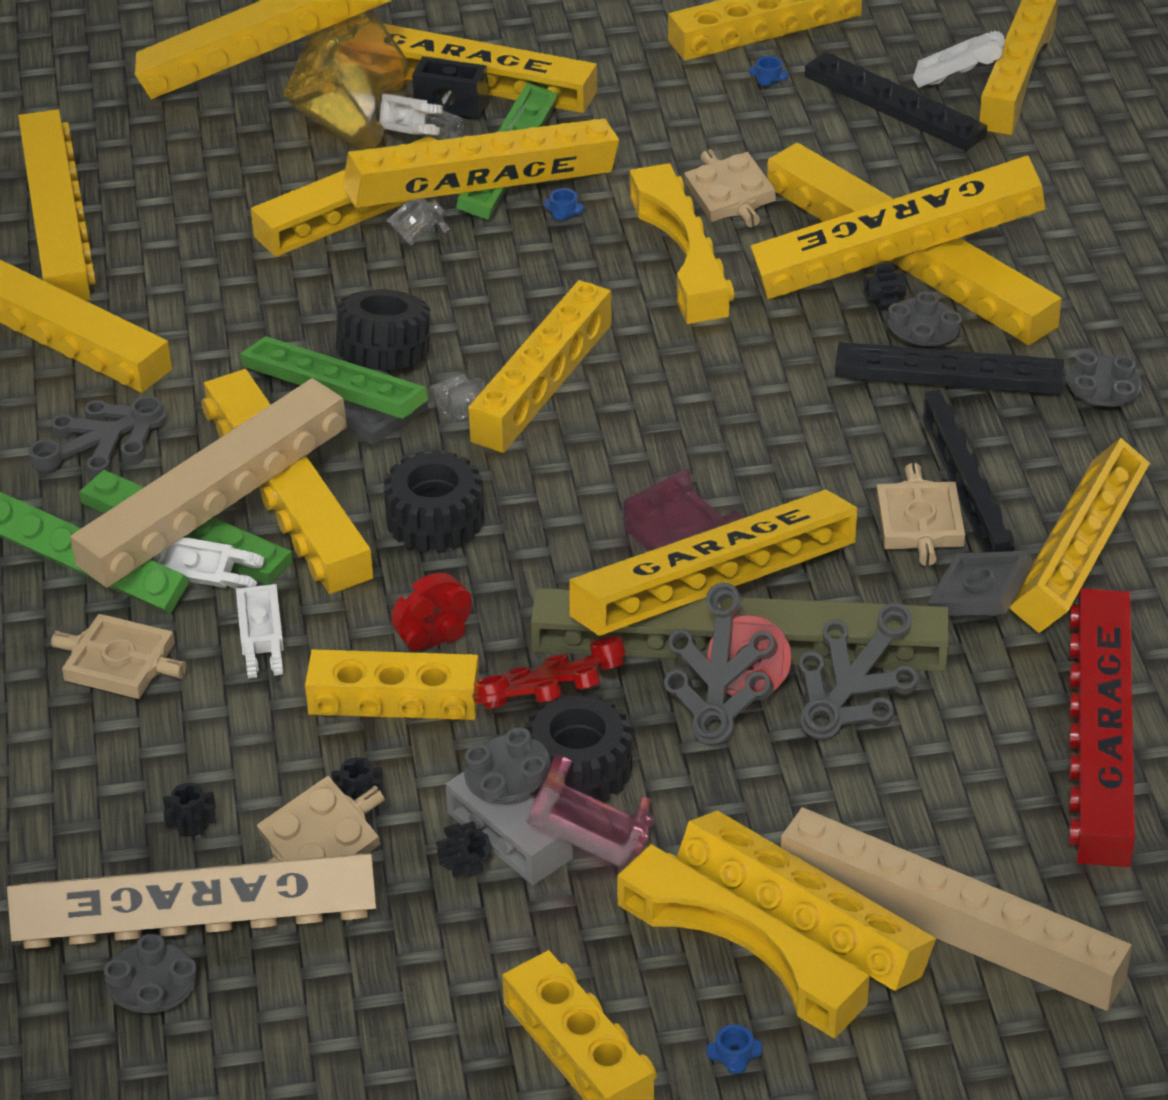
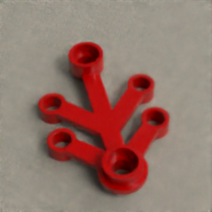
[472,636,626,709]

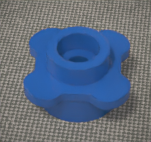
[749,56,788,86]
[543,188,584,220]
[706,1025,763,1074]

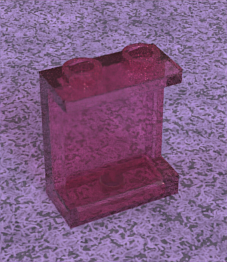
[624,469,745,551]
[526,754,654,868]

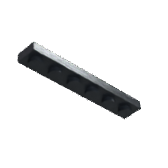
[805,51,988,152]
[835,342,1064,395]
[923,389,1015,553]

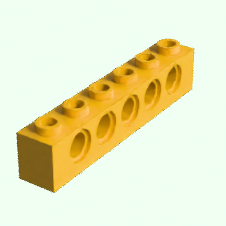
[668,0,862,61]
[468,280,612,453]
[1009,437,1150,633]
[677,810,937,991]

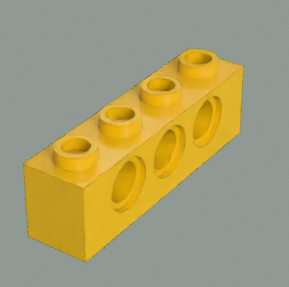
[305,649,480,720]
[502,950,657,1100]

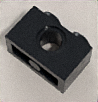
[412,56,488,118]

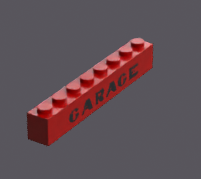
[1069,588,1135,867]

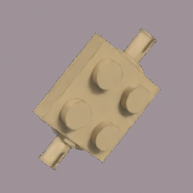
[684,149,776,227]
[876,463,965,566]
[51,614,186,699]
[256,776,385,862]

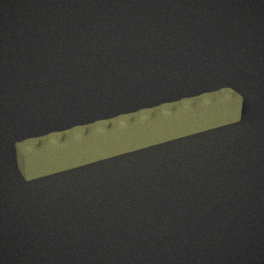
[531,588,948,671]

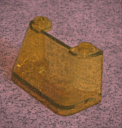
[283,9,411,149]

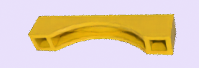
[979,0,1058,135]
[630,163,734,324]
[617,844,870,1039]

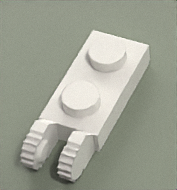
[913,30,1006,88]
[379,94,443,135]
[153,537,264,589]
[236,584,284,679]

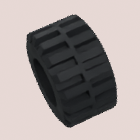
[336,289,430,370]
[383,451,484,552]
[524,693,632,807]

